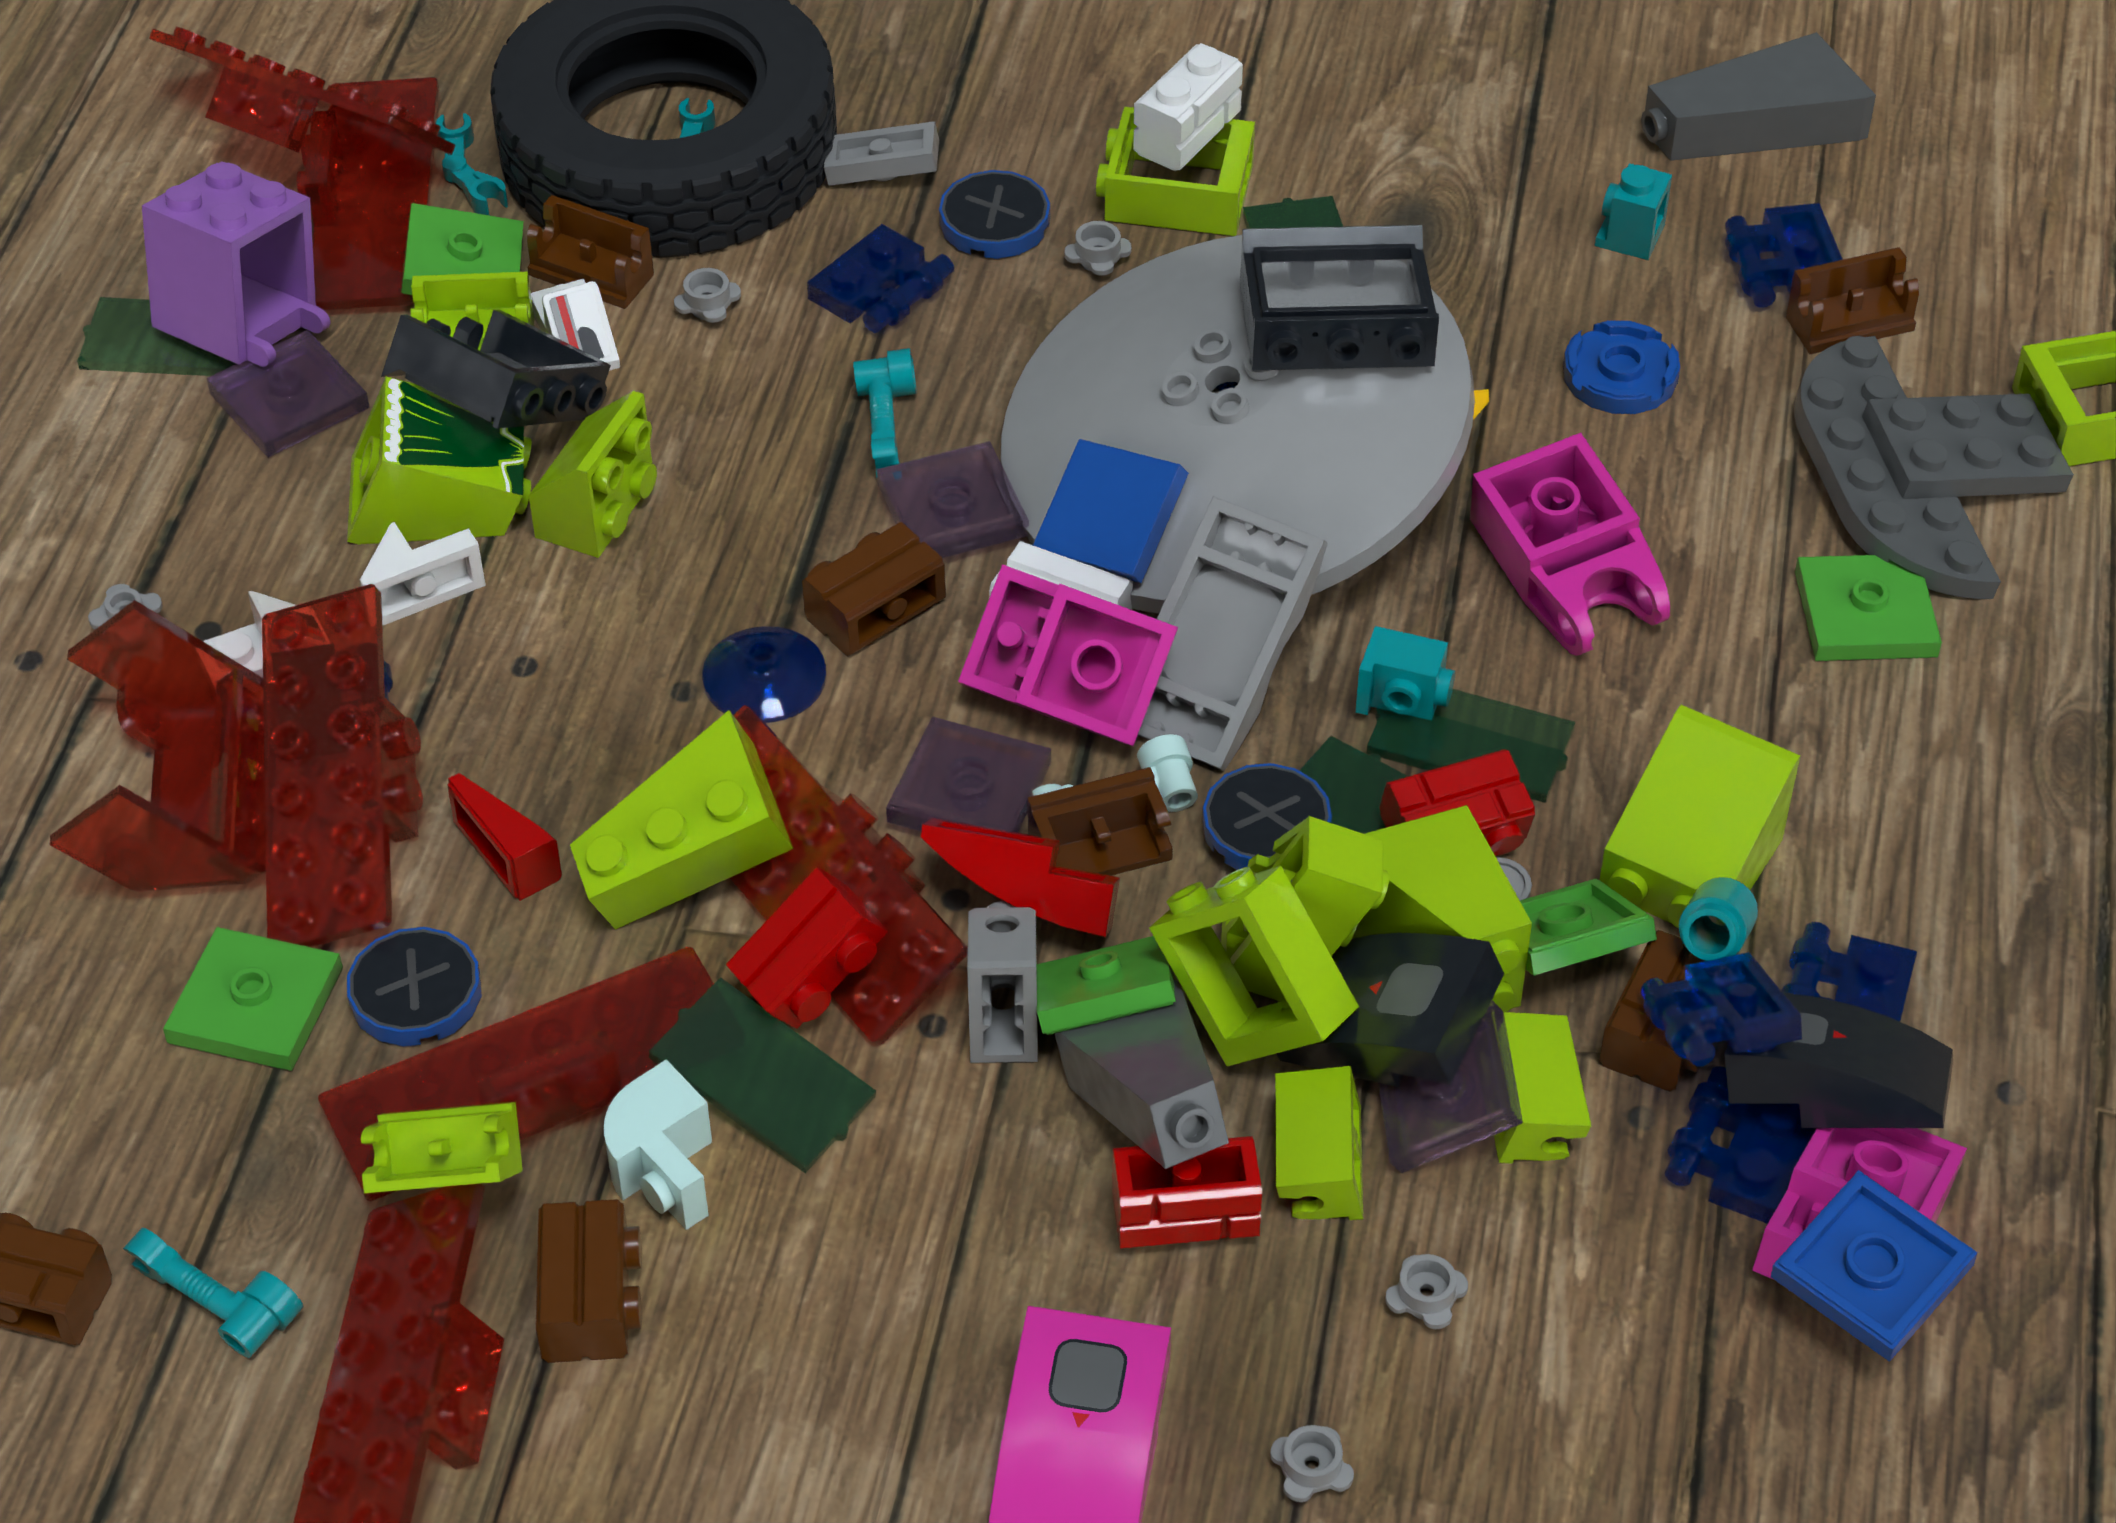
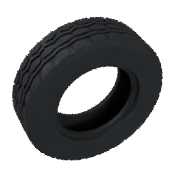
[490,0,837,258]

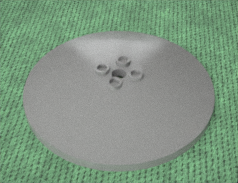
[1001,235,1475,614]

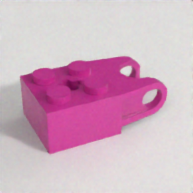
[1470,433,1670,656]

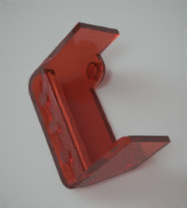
[49,600,281,892]

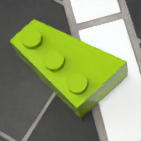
[570,710,793,930]
[1221,816,1389,1001]

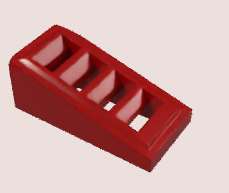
[447,773,562,901]

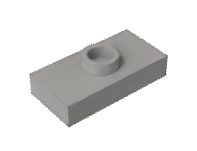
[824,121,939,186]

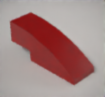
[921,818,1120,937]

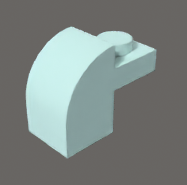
[604,1059,712,1230]

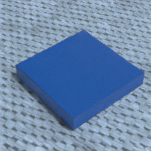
[1033,439,1189,583]
[1771,1170,1978,1362]

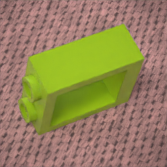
[1096,107,1255,236]
[2012,331,2116,466]
[1149,866,1359,1066]

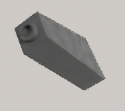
[1641,32,1876,161]
[1055,979,1229,1169]

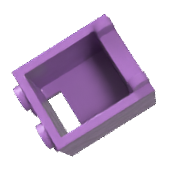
[142,162,330,367]

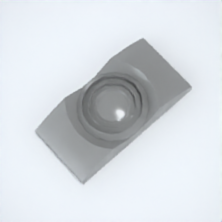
[1138,496,1328,772]

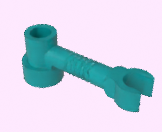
[853,348,917,478]
[123,1228,304,1358]

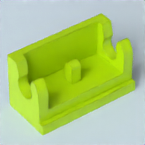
[411,271,535,351]
[1477,1012,1591,1163]
[1275,1066,1363,1220]
[361,1102,523,1193]

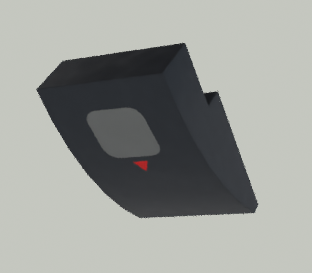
[1276,933,1504,1087]
[1725,990,1953,1128]

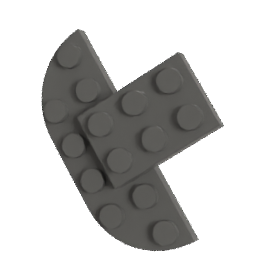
[1794,336,2074,599]

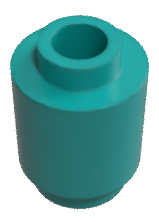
[1679,877,1758,962]

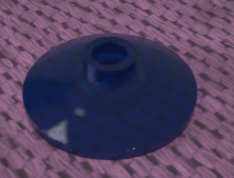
[702,626,827,723]

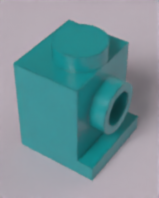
[1595,163,1672,260]
[1355,626,1456,721]

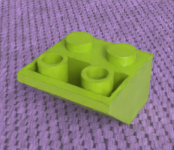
[528,391,657,558]

